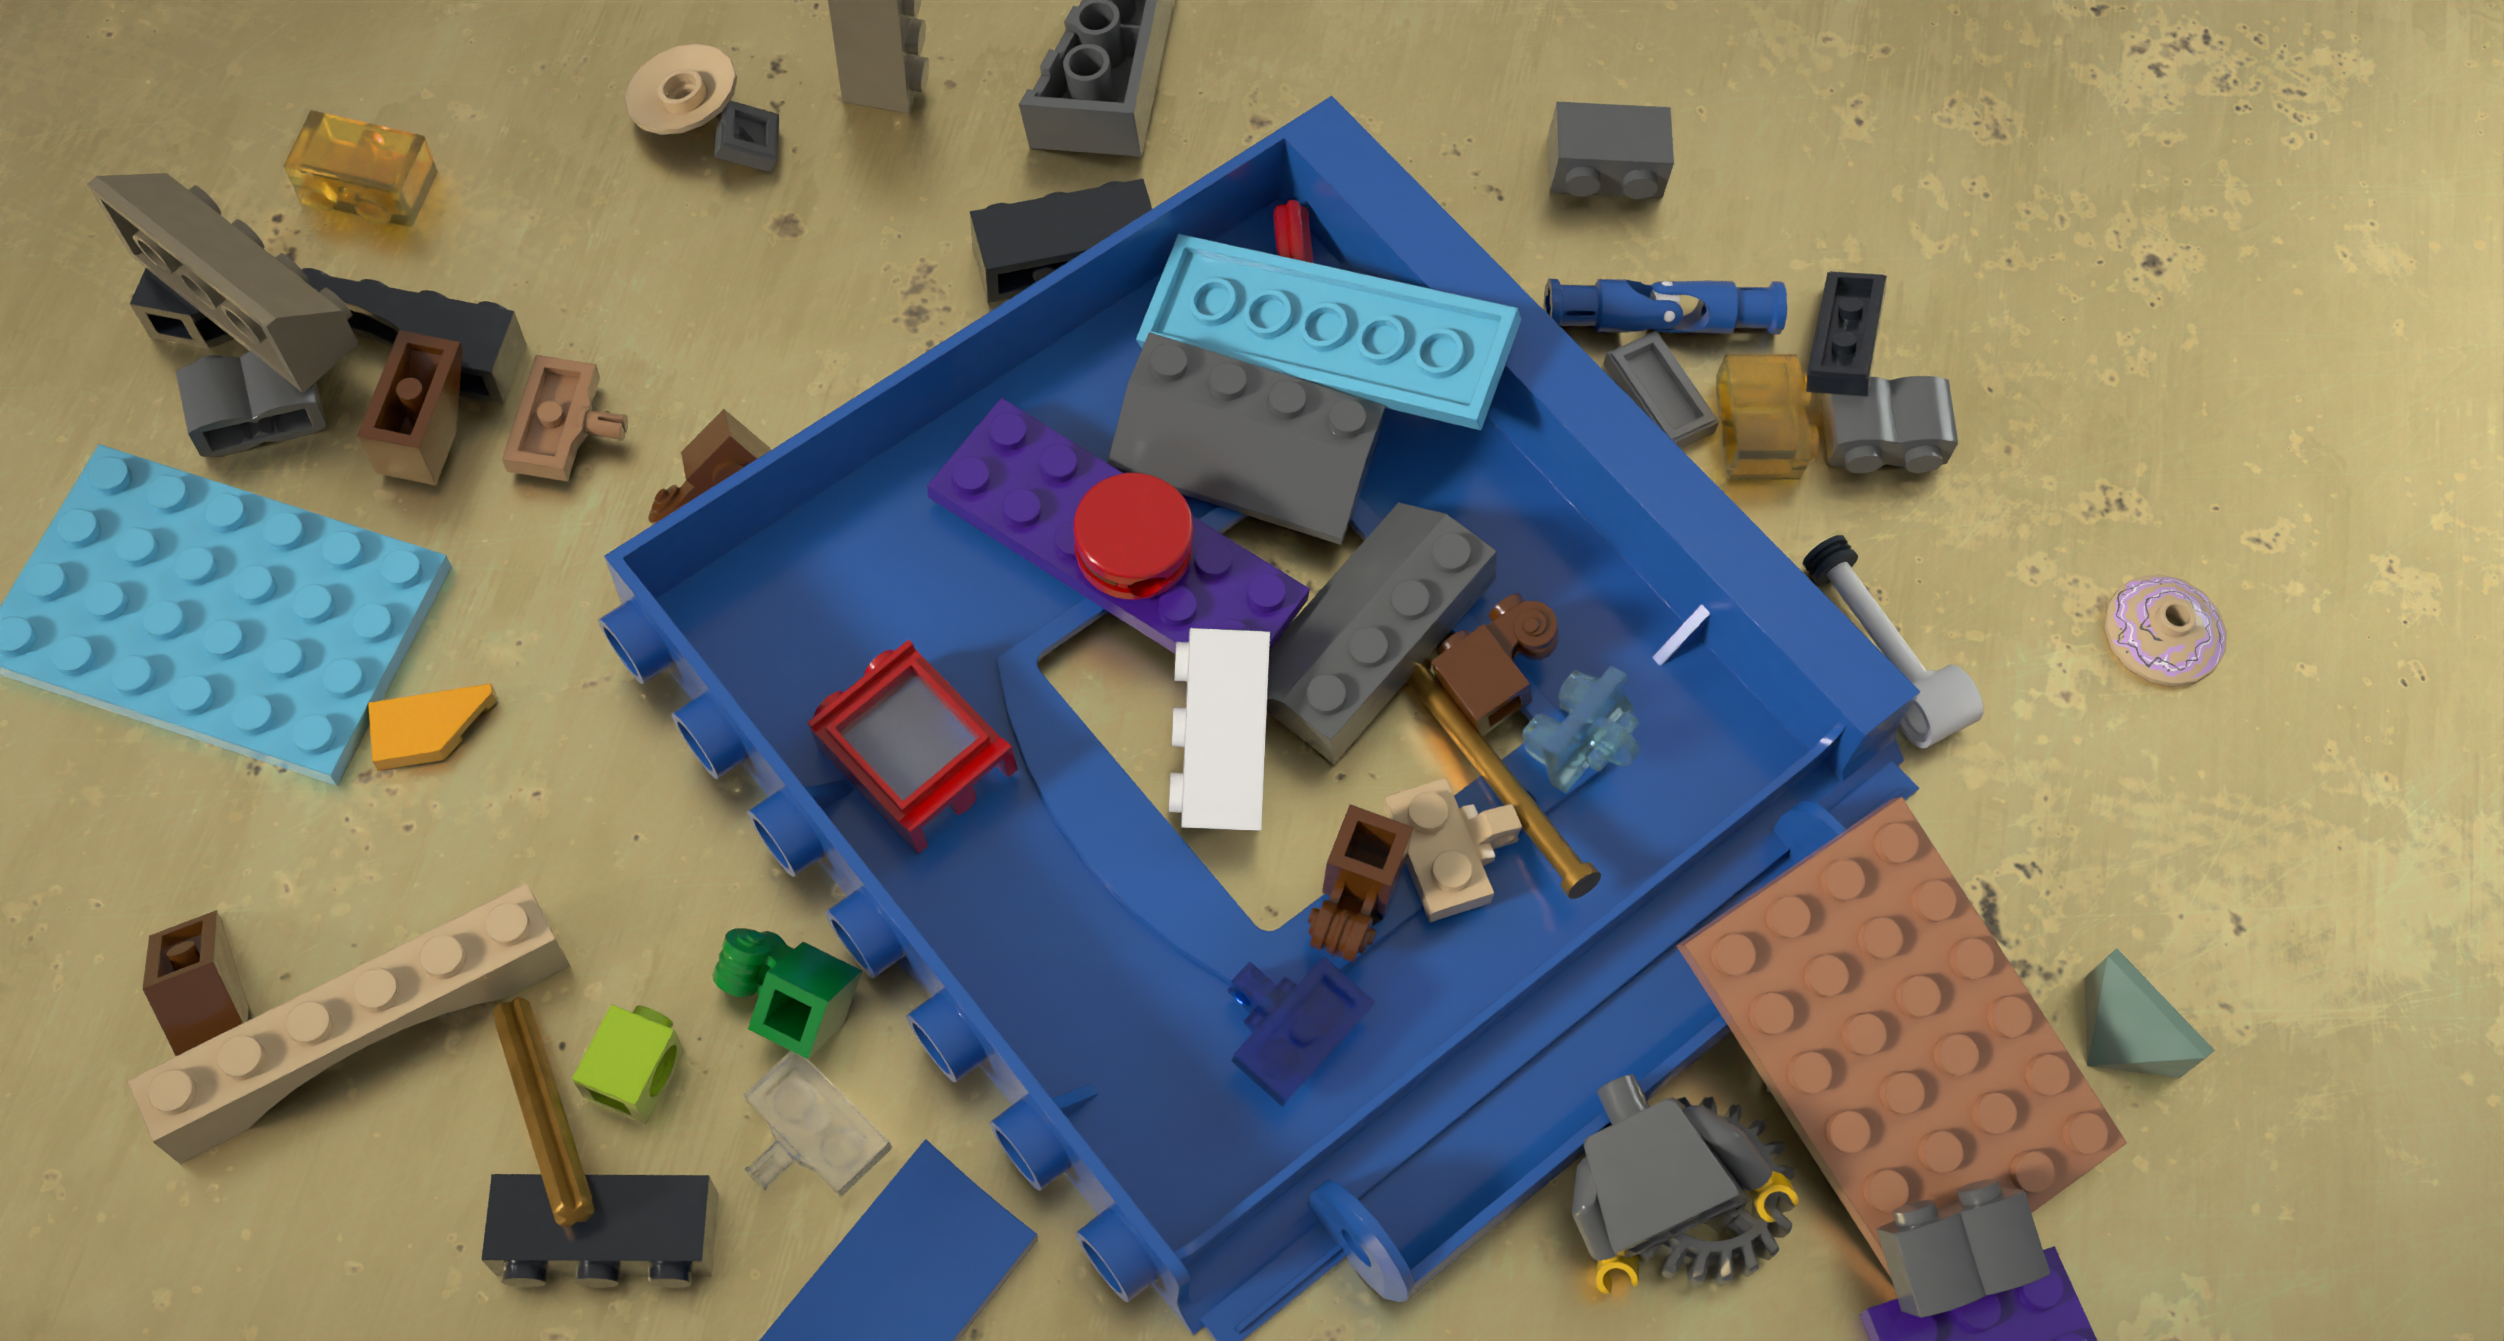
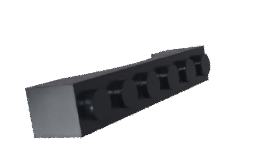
[130,268,526,405]

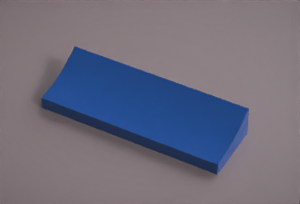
[759,1139,1038,1341]

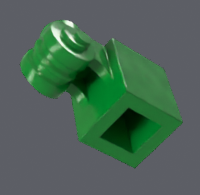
[712,928,862,1059]

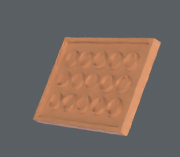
[1676,797,2127,1277]

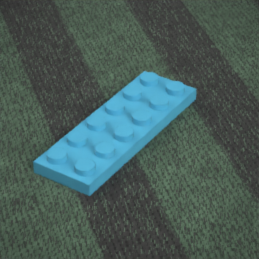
[1136,234,1522,430]

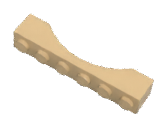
[127,883,570,1164]

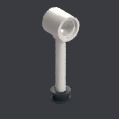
[1802,535,1983,748]

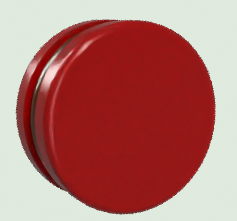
[1074,473,1194,600]

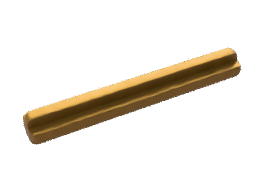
[493,997,595,1227]

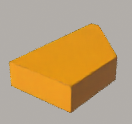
[368,683,497,771]

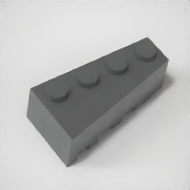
[1019,0,1174,157]

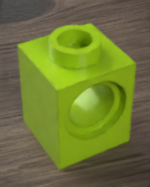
[572,1004,684,1124]

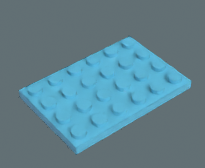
[0,444,452,786]

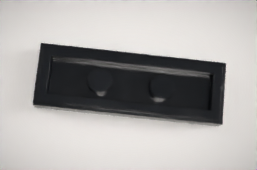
[1806,271,1887,397]

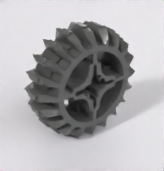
[1638,1096,1798,1286]

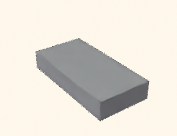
[1603,331,1720,449]

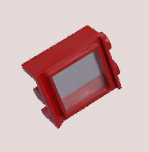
[807,639,1018,854]

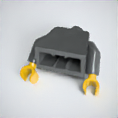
[1571,1074,1799,1294]

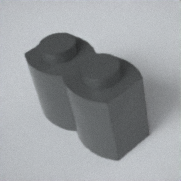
[176,352,327,457]
[1820,376,1958,473]
[1876,1179,2050,1318]

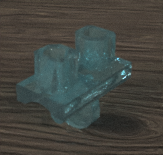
[1522,666,1640,793]

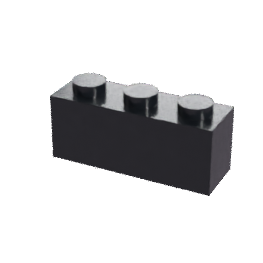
[970,179,1152,303]
[481,1174,718,1288]

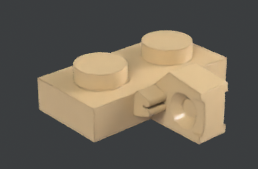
[1383,777,1522,923]

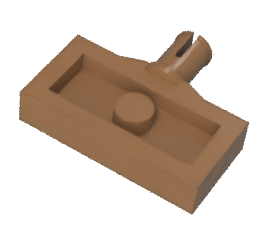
[502,355,628,481]

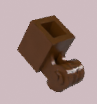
[648,409,771,525]
[1431,593,1559,736]
[1308,804,1414,963]

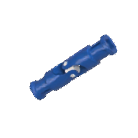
[1543,278,1787,335]

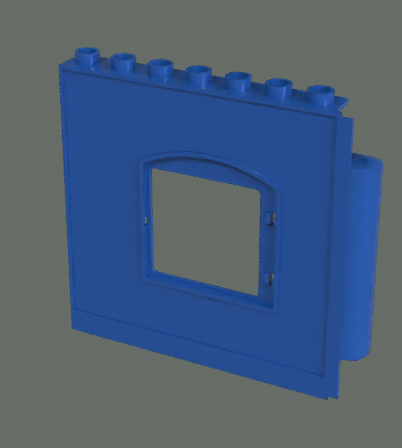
[598,96,1921,1341]

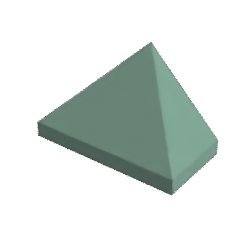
[2085,948,2215,1078]

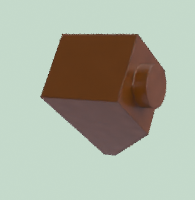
[357,330,463,486]
[142,910,248,1056]

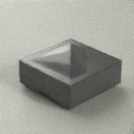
[714,100,779,172]

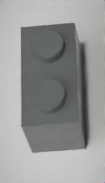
[1548,102,1674,199]

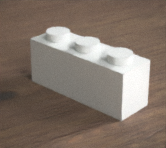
[1169,628,1270,831]

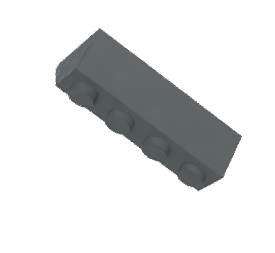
[1108,332,1385,545]
[1267,502,1497,764]

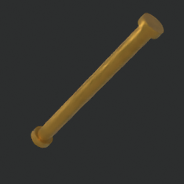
[1403,658,1601,899]

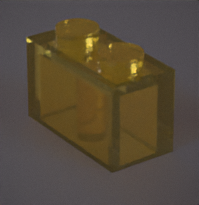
[283,110,438,228]

